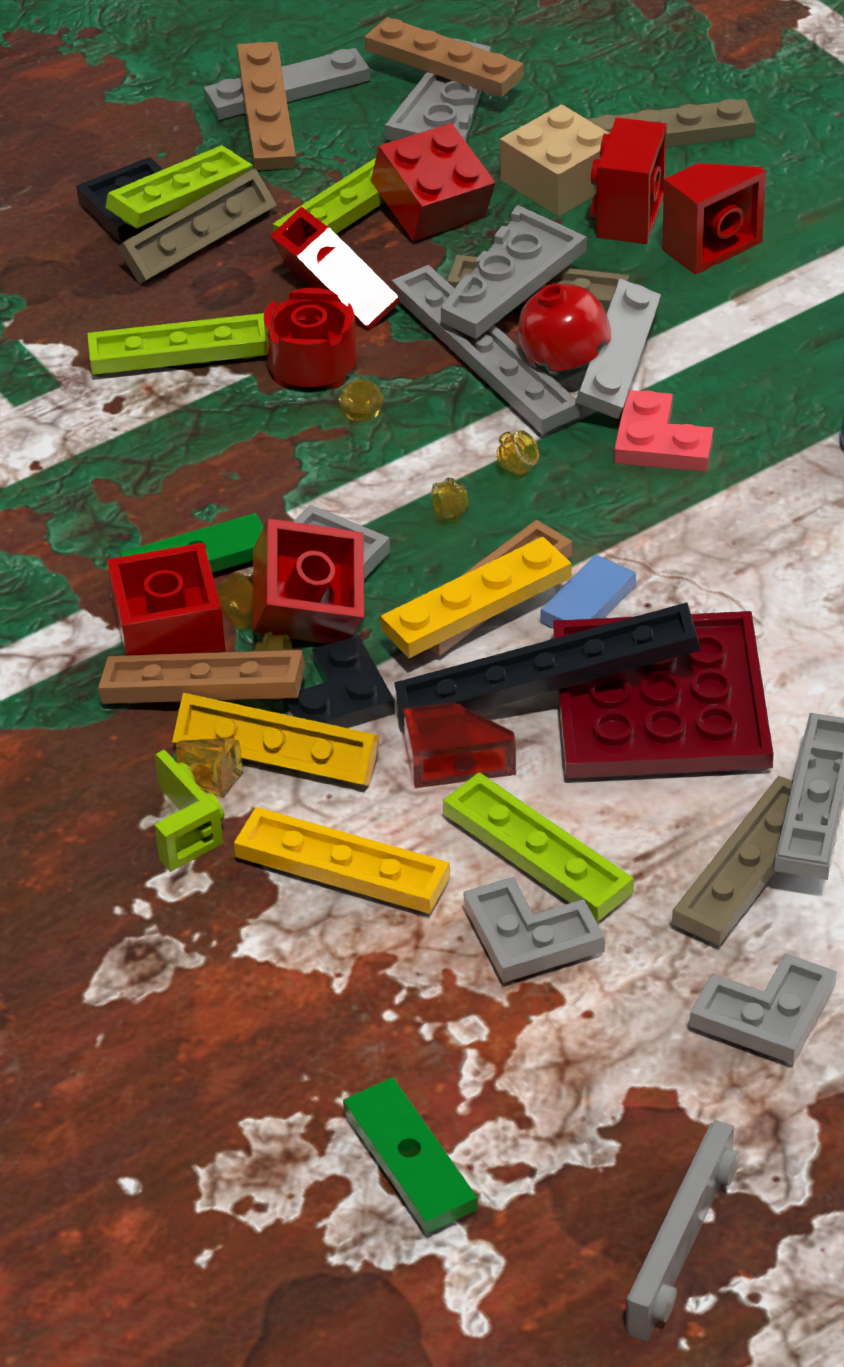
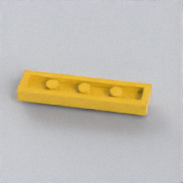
[381,536,572,658]
[172,693,380,786]
[234,807,450,914]

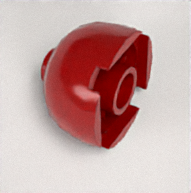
[518,284,611,371]

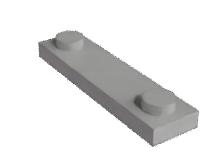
[204,48,370,120]
[575,279,661,419]
[774,713,844,880]
[626,1120,740,1342]

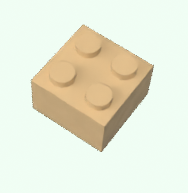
[500,104,610,217]

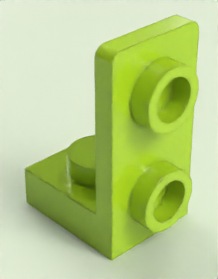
[154,750,225,872]

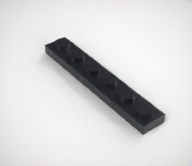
[394,602,701,731]

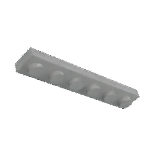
[391,265,580,434]

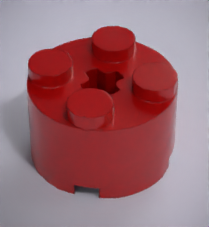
[264,288,357,389]

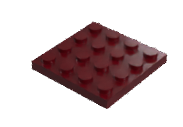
[553,611,774,778]

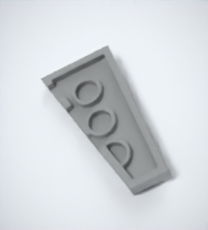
[385,38,491,141]
[441,205,587,339]

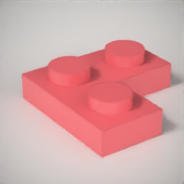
[614,390,713,472]

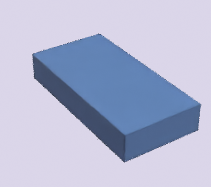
[540,554,636,627]

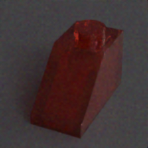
[403,702,516,789]

